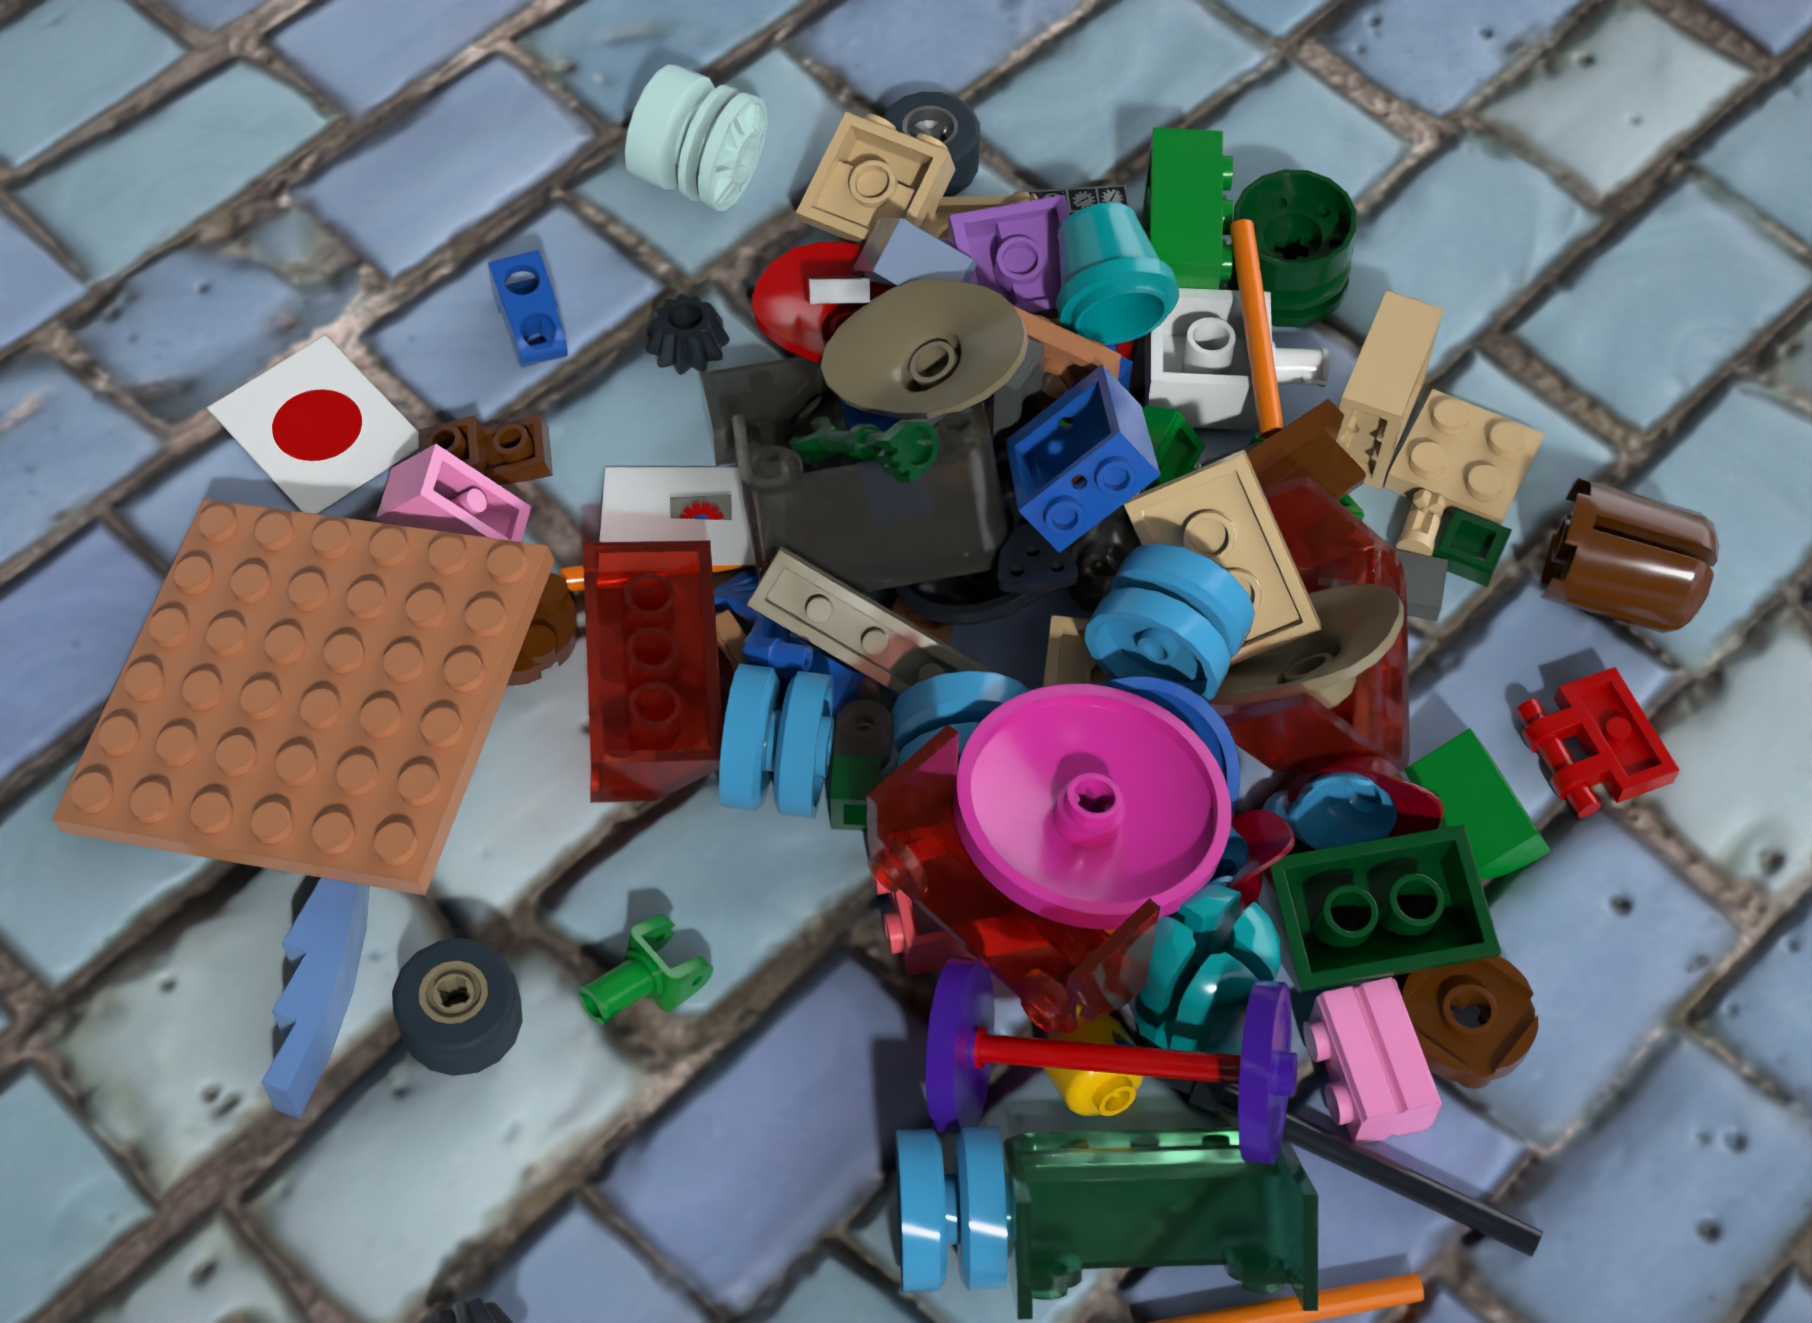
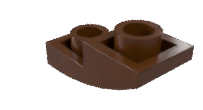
[418,414,553,485]

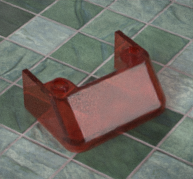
[1221,474,1410,773]
[867,724,1161,1034]

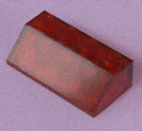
[582,540,723,803]

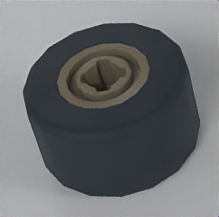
[392,938,523,1076]

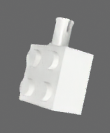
[1145,288,1329,431]

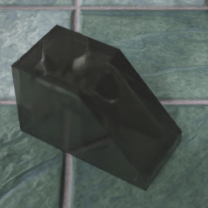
[700,356,822,466]

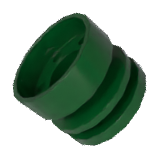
[1228,169,1357,328]

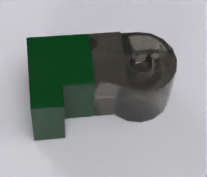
[830,699,898,831]

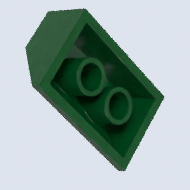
[1259,825,1502,993]

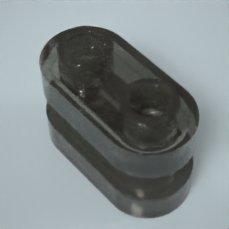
[1068,490,1144,613]

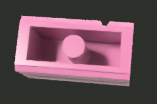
[1303,977,1442,1145]

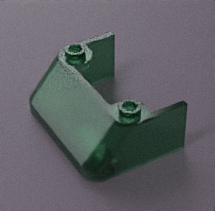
[1003,1127,1318,1320]

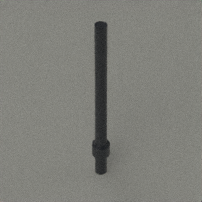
[1152,1047,1543,1257]

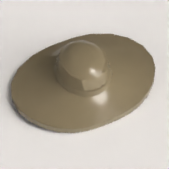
[821,279,1029,419]
[1209,584,1404,717]

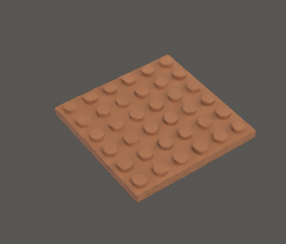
[52,499,555,895]

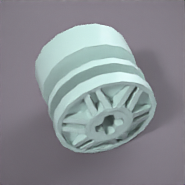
[624,64,768,211]

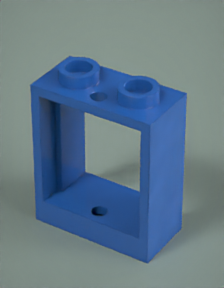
[1006,364,1161,553]

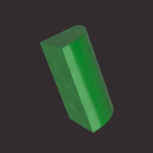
[1403,728,1551,880]

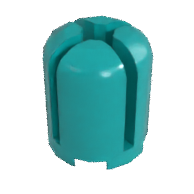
[1130,884,1281,1055]

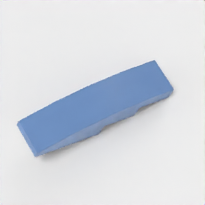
[261,878,370,1120]

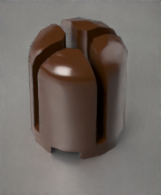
[1540,478,1720,633]

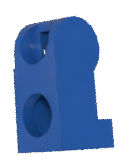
[488,250,568,368]

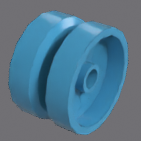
[1084,543,1255,702]
[719,664,834,819]
[891,671,1030,819]
[896,1126,1011,1293]

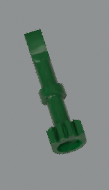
[789,417,939,483]

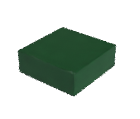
[1432,507,1512,587]

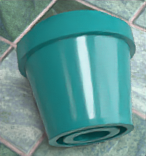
[1056,203,1179,345]

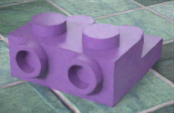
[939,195,1070,319]

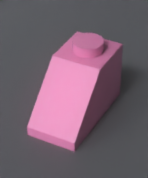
[376,444,531,542]

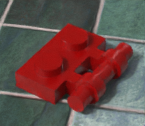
[1516,667,1680,818]

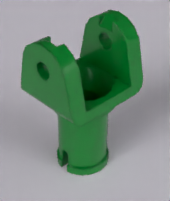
[578,914,713,1025]

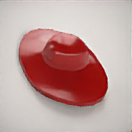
[752,242,889,364]

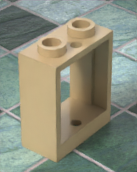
[1336,290,1444,490]

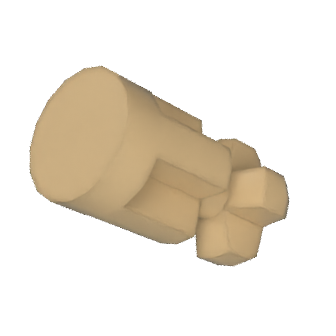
[1396,489,1446,556]

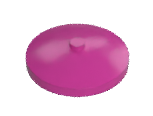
[953,684,1231,930]

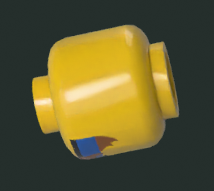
[1044,1012,1144,1116]

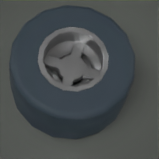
[882,91,980,197]

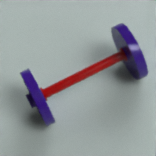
[926,956,1298,1165]

